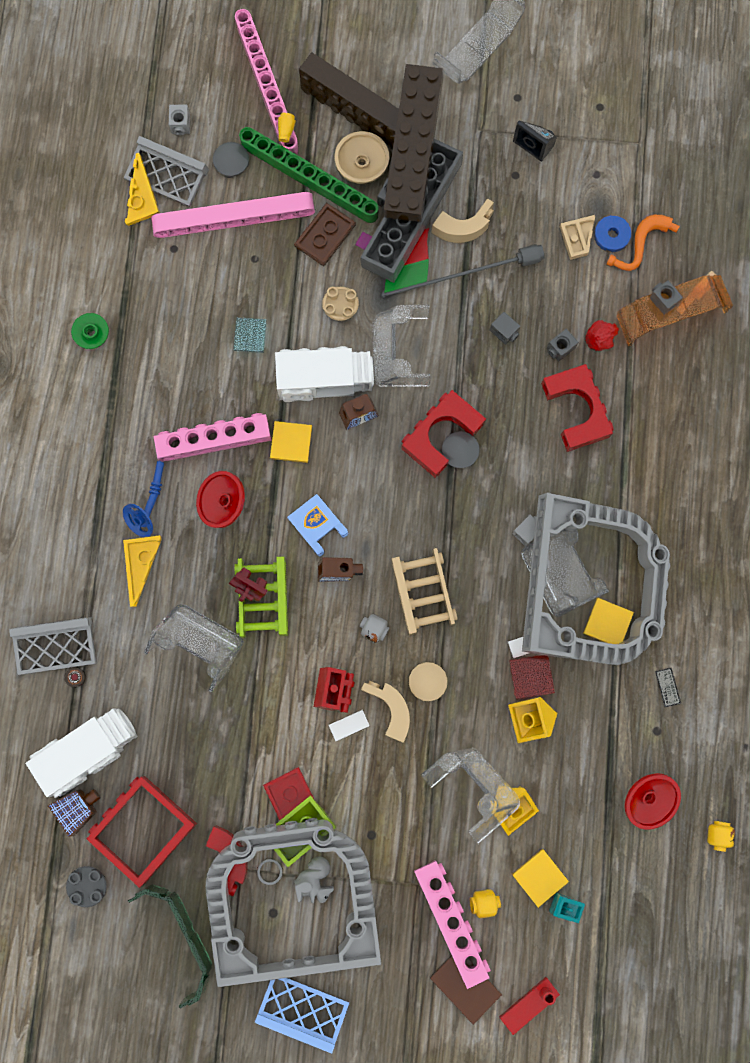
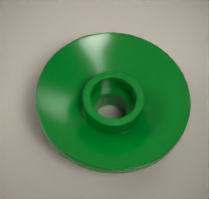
[71,313,109,349]

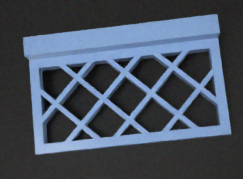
[255,978,349,1053]

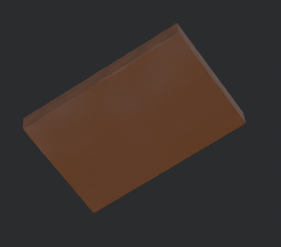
[294,202,356,267]
[430,955,502,1025]

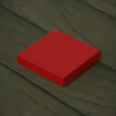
[263,767,315,820]

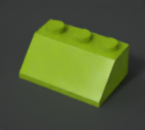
[274,795,336,867]

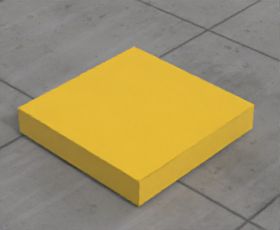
[270,421,312,463]
[583,598,634,644]
[512,849,569,908]

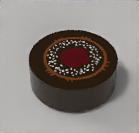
[65,667,86,687]

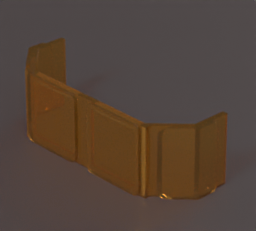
[617,275,733,346]

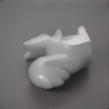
[294,856,334,903]

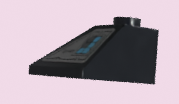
[513,120,557,162]

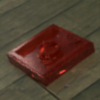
[509,655,555,699]

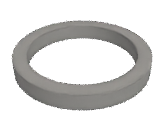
[257,859,283,885]

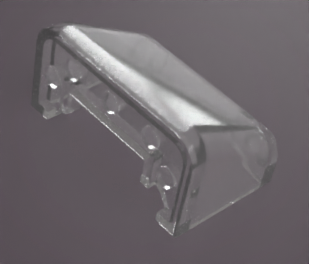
[522,528,609,617]

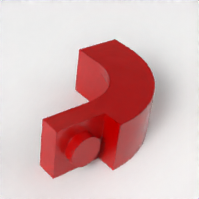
[206,825,248,898]

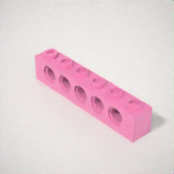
[154,413,272,462]
[414,860,491,989]

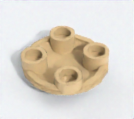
[322,287,359,321]
[409,662,447,701]

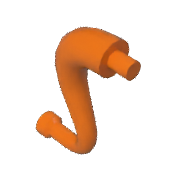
[606,214,680,271]

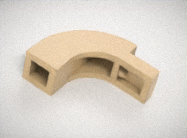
[431,199,494,243]
[361,681,410,743]

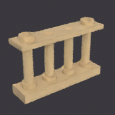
[392,548,457,635]

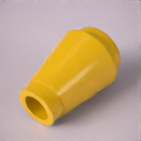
[278,113,296,143]

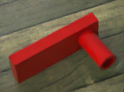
[499,977,560,1035]

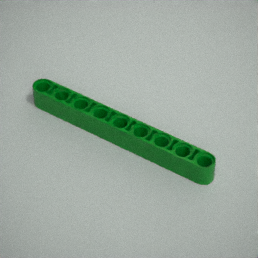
[239,127,379,223]

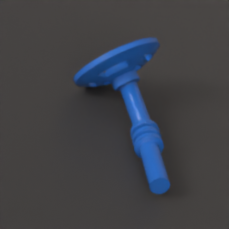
[123,461,164,538]

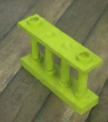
[234,557,288,638]

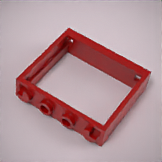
[86,776,197,888]

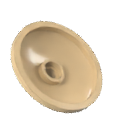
[335,131,389,184]

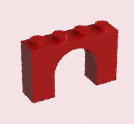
[541,364,614,452]
[401,390,486,478]

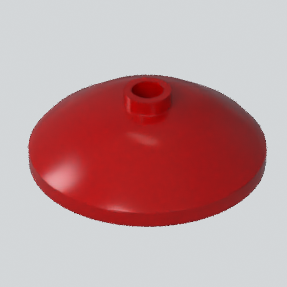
[196,471,245,528]
[625,773,681,830]

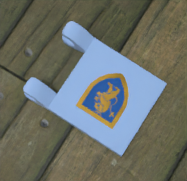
[287,494,348,557]

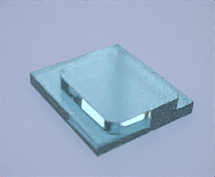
[234,318,266,353]

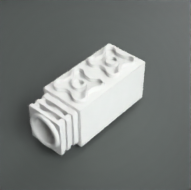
[275,346,374,402]
[25,708,138,798]

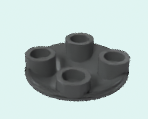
[213,142,249,178]
[442,431,479,468]
[66,866,106,907]

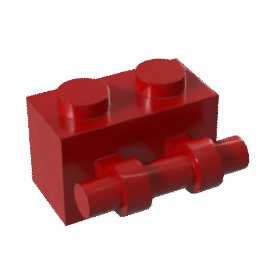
[313,667,355,713]

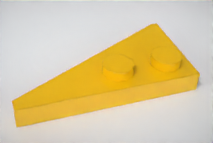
[125,153,160,226]
[123,535,162,607]

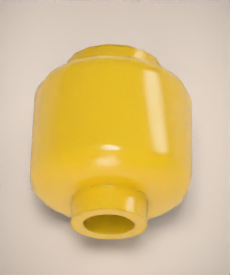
[707,821,735,852]
[470,889,501,918]

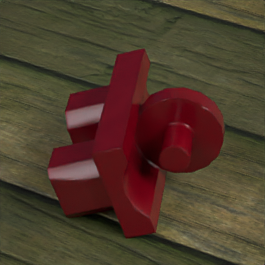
[229,567,268,602]

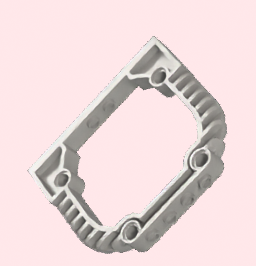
[522,493,670,665]
[206,818,381,987]

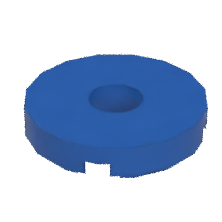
[594,215,631,252]

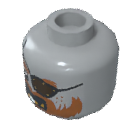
[359,614,389,643]

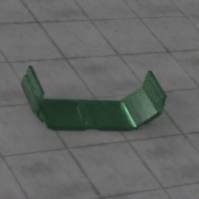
[128,884,212,1009]

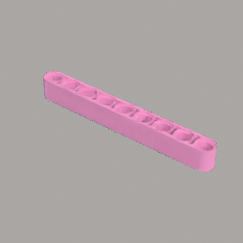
[235,9,298,155]
[151,192,315,238]

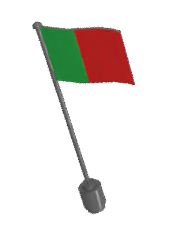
[381,228,545,299]

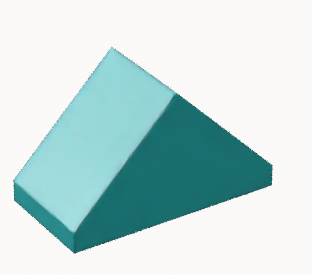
[549,892,585,923]

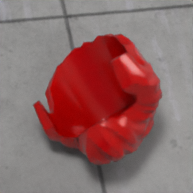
[585,320,619,351]

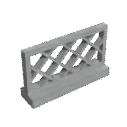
[124,136,209,207]
[9,617,97,675]

